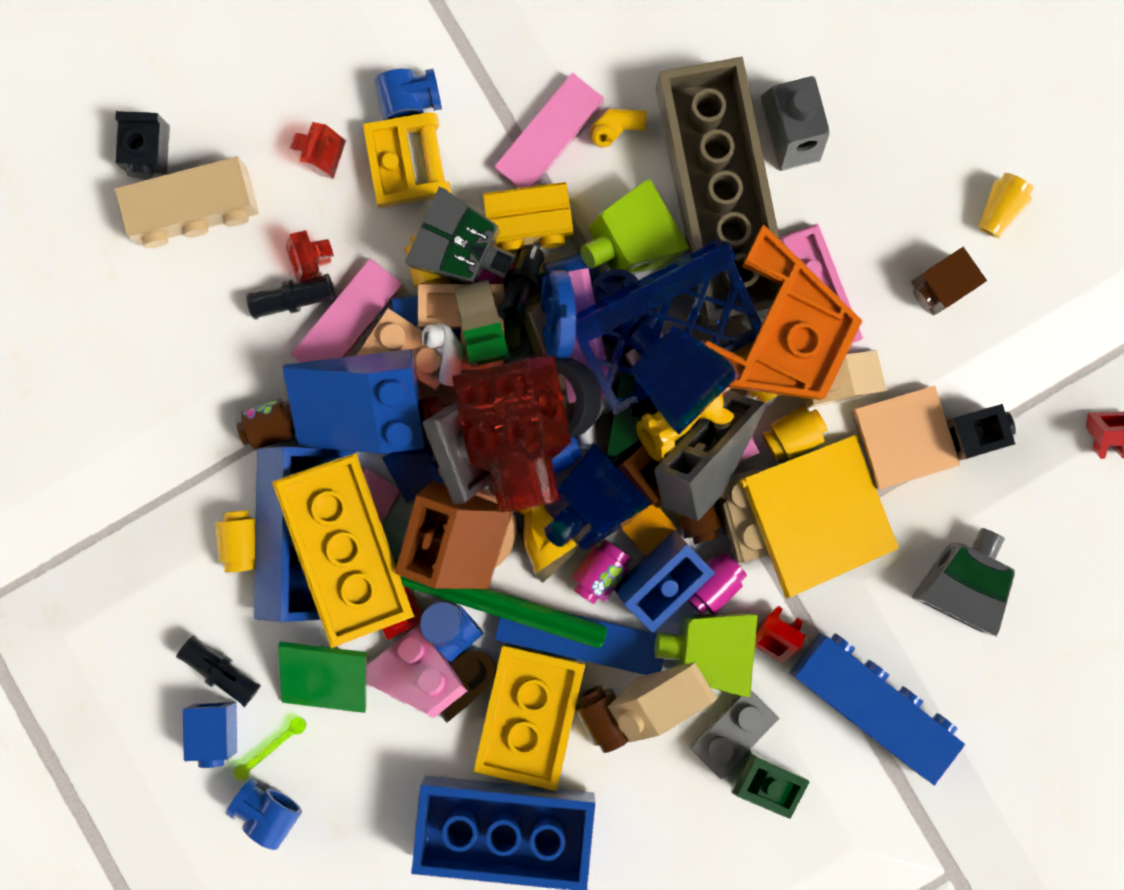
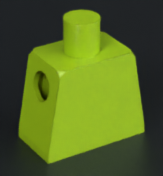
[580,179,690,274]
[654,612,758,697]

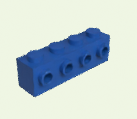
[788,633,966,786]

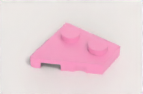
[366,624,467,718]

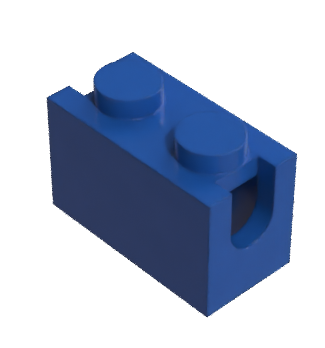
[615,530,715,633]

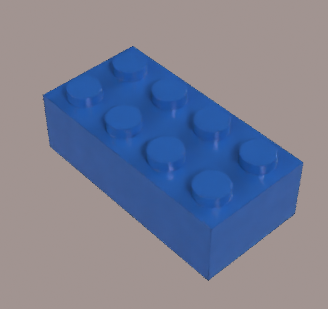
[411,775,596,890]

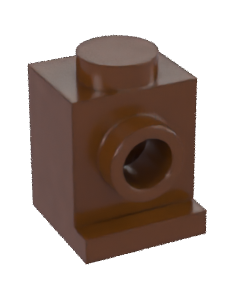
[606,442,666,508]

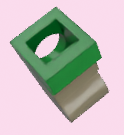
[454,280,510,367]

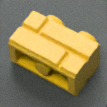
[483,182,573,254]

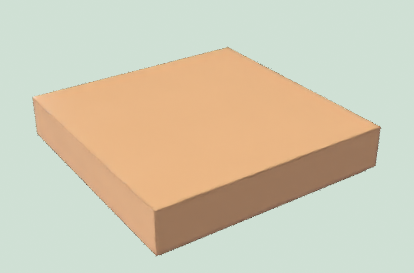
[852,385,960,490]

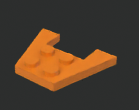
[686,224,863,401]

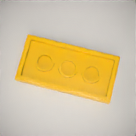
[271,453,414,648]

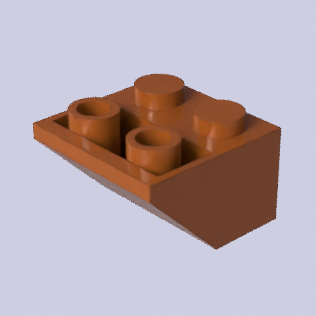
[395,481,513,589]

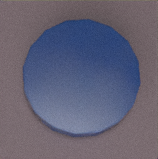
[541,270,576,359]

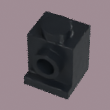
[115,111,170,179]
[946,404,1016,460]

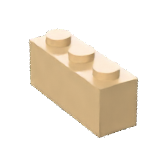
[115,156,259,248]

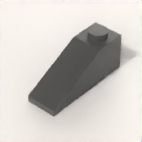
[654,392,765,521]

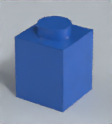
[183,702,237,768]

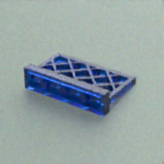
[575,239,762,415]

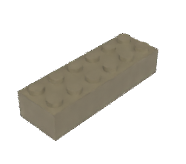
[656,56,781,328]

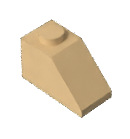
[802,351,887,409]
[608,662,717,742]

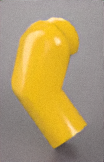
[590,108,647,148]

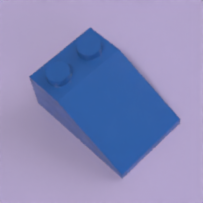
[282,349,425,454]

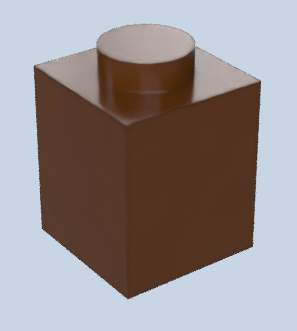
[911,246,987,315]

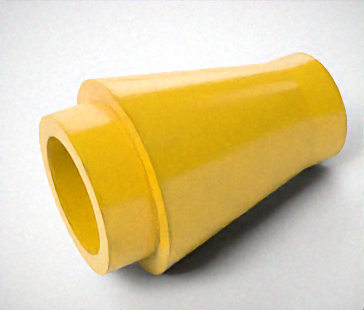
[977,172,1034,238]

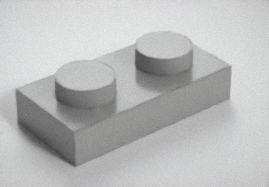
[689,690,780,779]

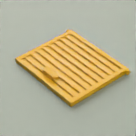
[738,435,899,598]

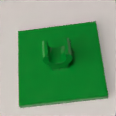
[278,642,367,713]

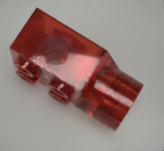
[452,355,572,513]

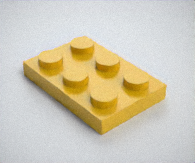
[473,644,585,791]

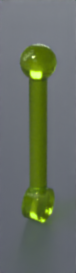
[233,717,307,781]

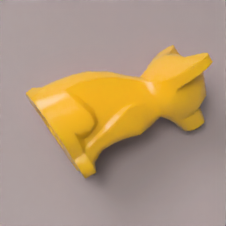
[636,382,734,462]
[501,477,580,574]

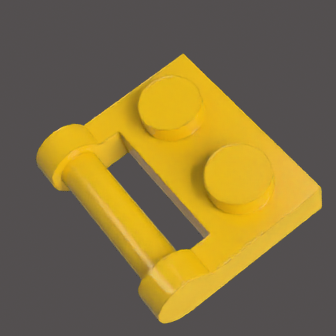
[363,112,451,209]

